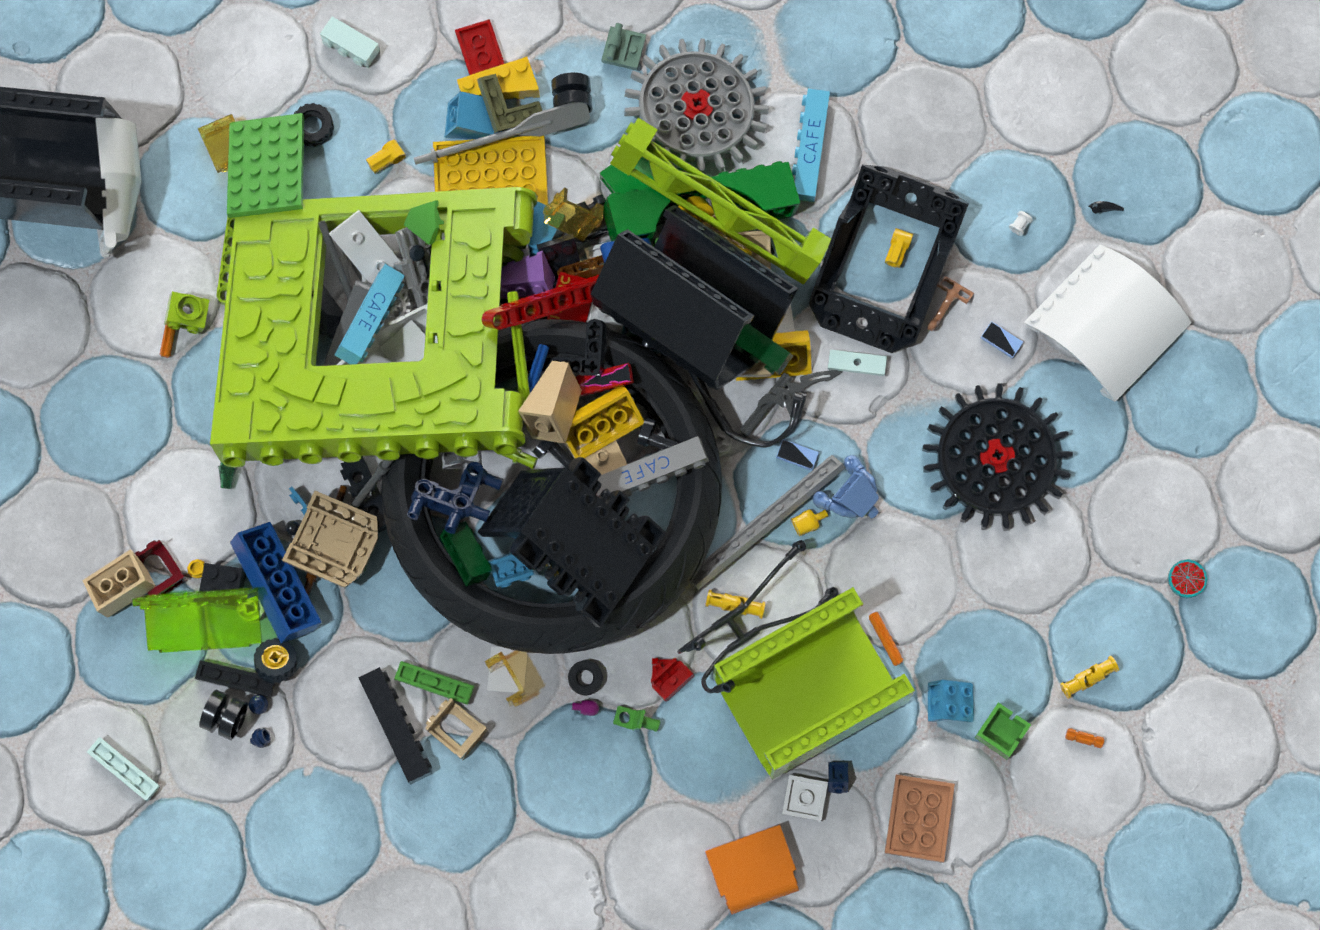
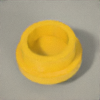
[187,559,205,579]

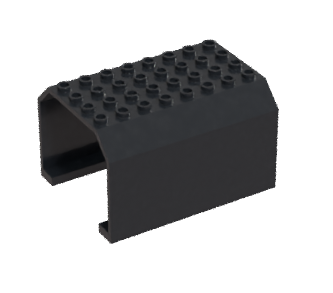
[0,87,122,230]
[590,205,798,390]

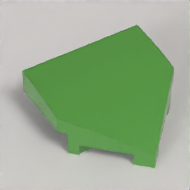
[404,200,444,245]

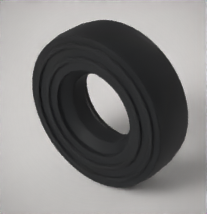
[568,660,603,696]

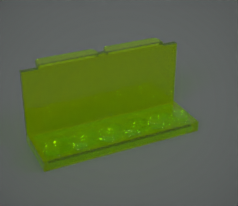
[132,587,262,653]

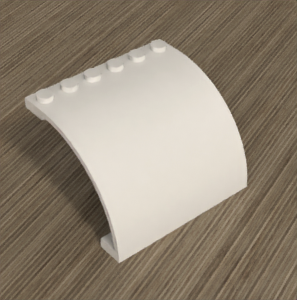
[1024,245,1191,402]

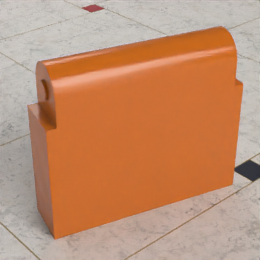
[705,825,799,915]

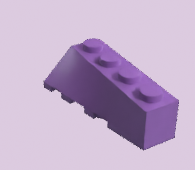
[500,251,555,299]

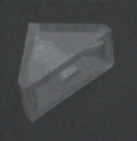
[442,451,482,470]

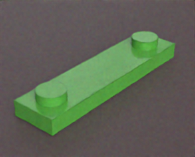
[394,661,474,705]

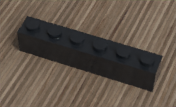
[358,667,432,785]

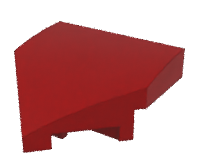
[651,658,694,702]

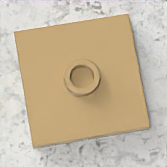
[576,435,627,475]

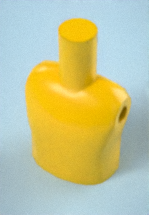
[791,509,828,537]

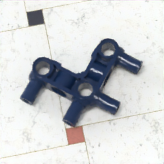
[407,462,503,534]

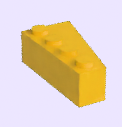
[457,57,540,101]

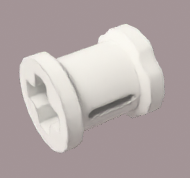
[1009,211,1033,236]

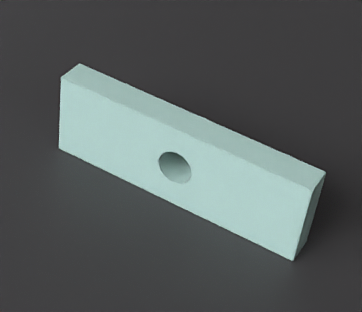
[828,349,887,376]

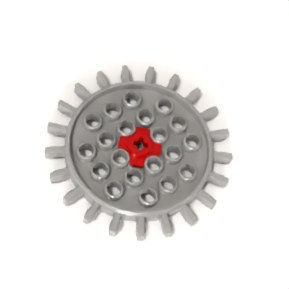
[624,38,769,172]

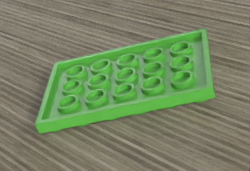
[227,113,304,218]

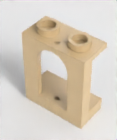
[425,698,488,761]

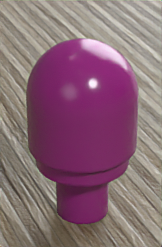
[572,700,599,716]

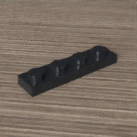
[195,660,275,698]

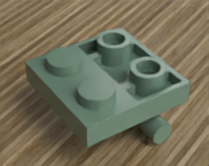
[601,23,646,71]

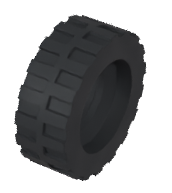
[294,103,334,147]

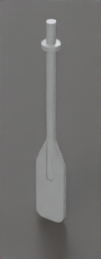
[414,102,590,165]

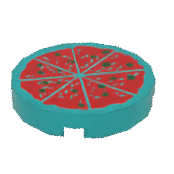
[1167,559,1207,599]

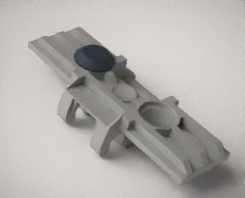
[393,227,431,308]

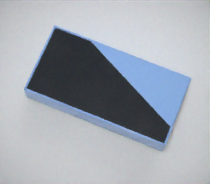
[981,321,1023,358]
[776,439,819,471]

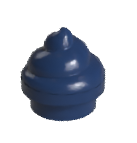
[248,695,268,715]
[250,728,271,748]

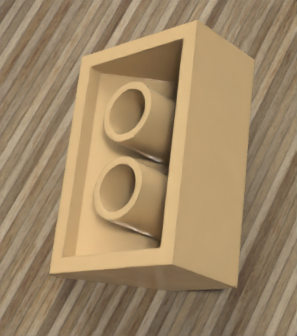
[82,549,156,618]

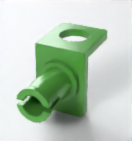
[613,706,660,732]

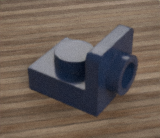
[828,762,849,794]

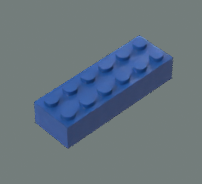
[230,522,322,643]

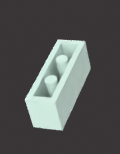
[320,16,380,68]

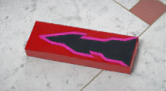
[575,363,634,397]

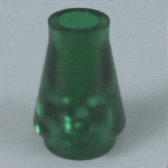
[218,462,237,489]

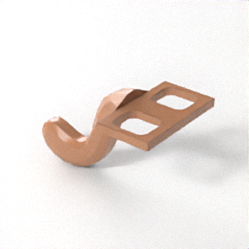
[927,276,974,331]

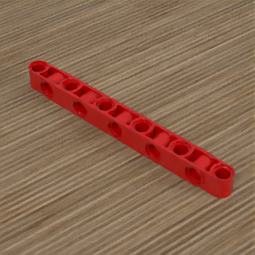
[482,275,599,330]

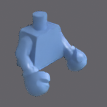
[813,455,879,519]

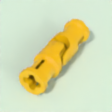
[705,589,766,619]
[1060,656,1119,699]

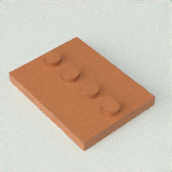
[884,774,955,863]

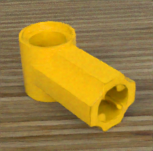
[366,139,406,174]
[885,228,913,268]

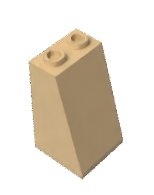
[518,361,582,443]

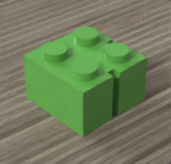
[974,702,1031,760]

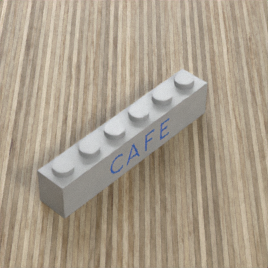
[596,436,709,497]

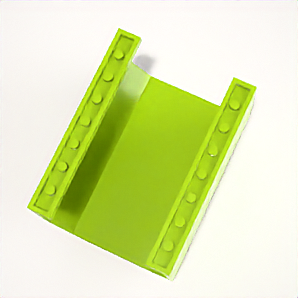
[713,587,915,780]

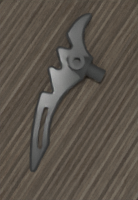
[757,370,842,414]

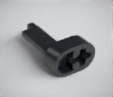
[637,418,679,450]
[532,440,574,468]

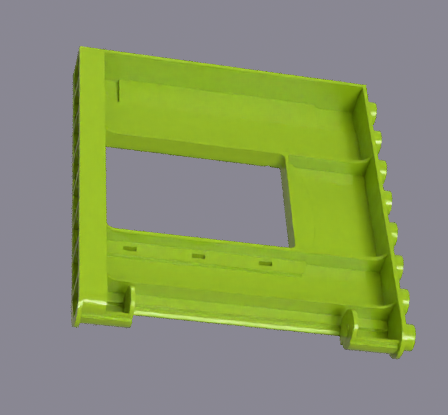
[210,187,538,468]

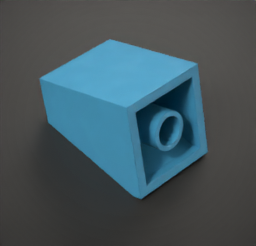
[444,91,502,140]
[528,201,566,257]

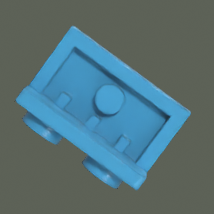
[488,553,534,588]

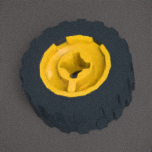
[254,638,297,683]

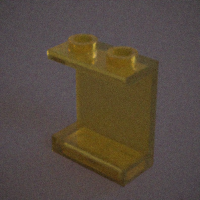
[198,114,235,173]
[543,187,604,241]
[484,651,527,707]

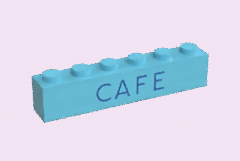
[792,88,830,202]
[334,264,405,365]

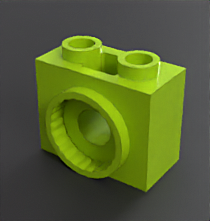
[164,291,210,334]

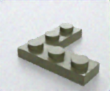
[477,74,542,133]

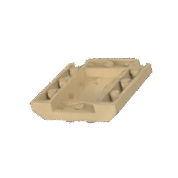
[282,491,378,588]

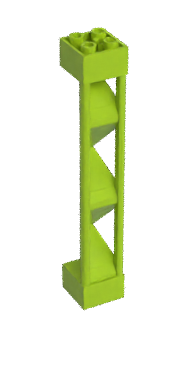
[610,117,831,285]

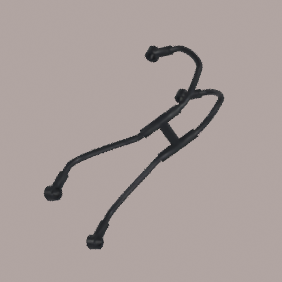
[642,339,807,448]
[677,540,839,694]

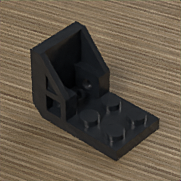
[536,234,583,289]

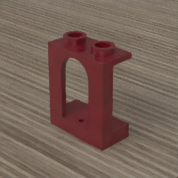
[135,540,187,602]

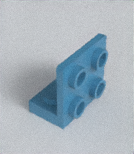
[928,680,974,722]

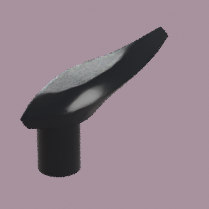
[1088,201,1124,214]

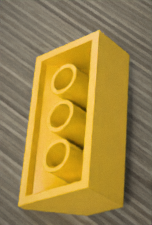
[736,330,812,381]
[565,386,644,458]

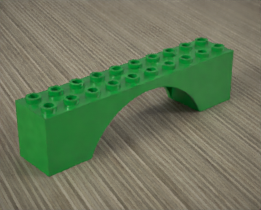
[603,161,800,241]

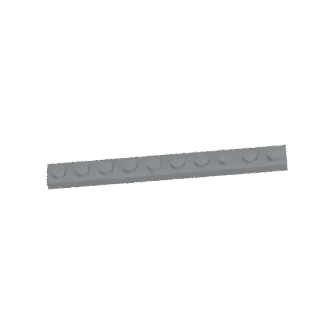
[691,455,845,590]

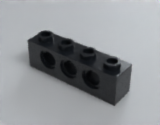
[340,456,387,533]

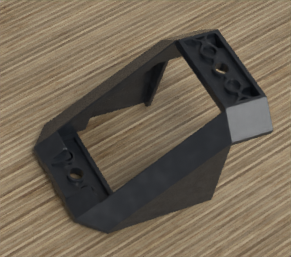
[809,164,969,353]

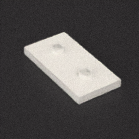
[329,210,402,285]

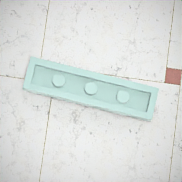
[87,737,160,802]

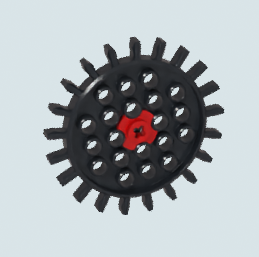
[922,383,1073,531]

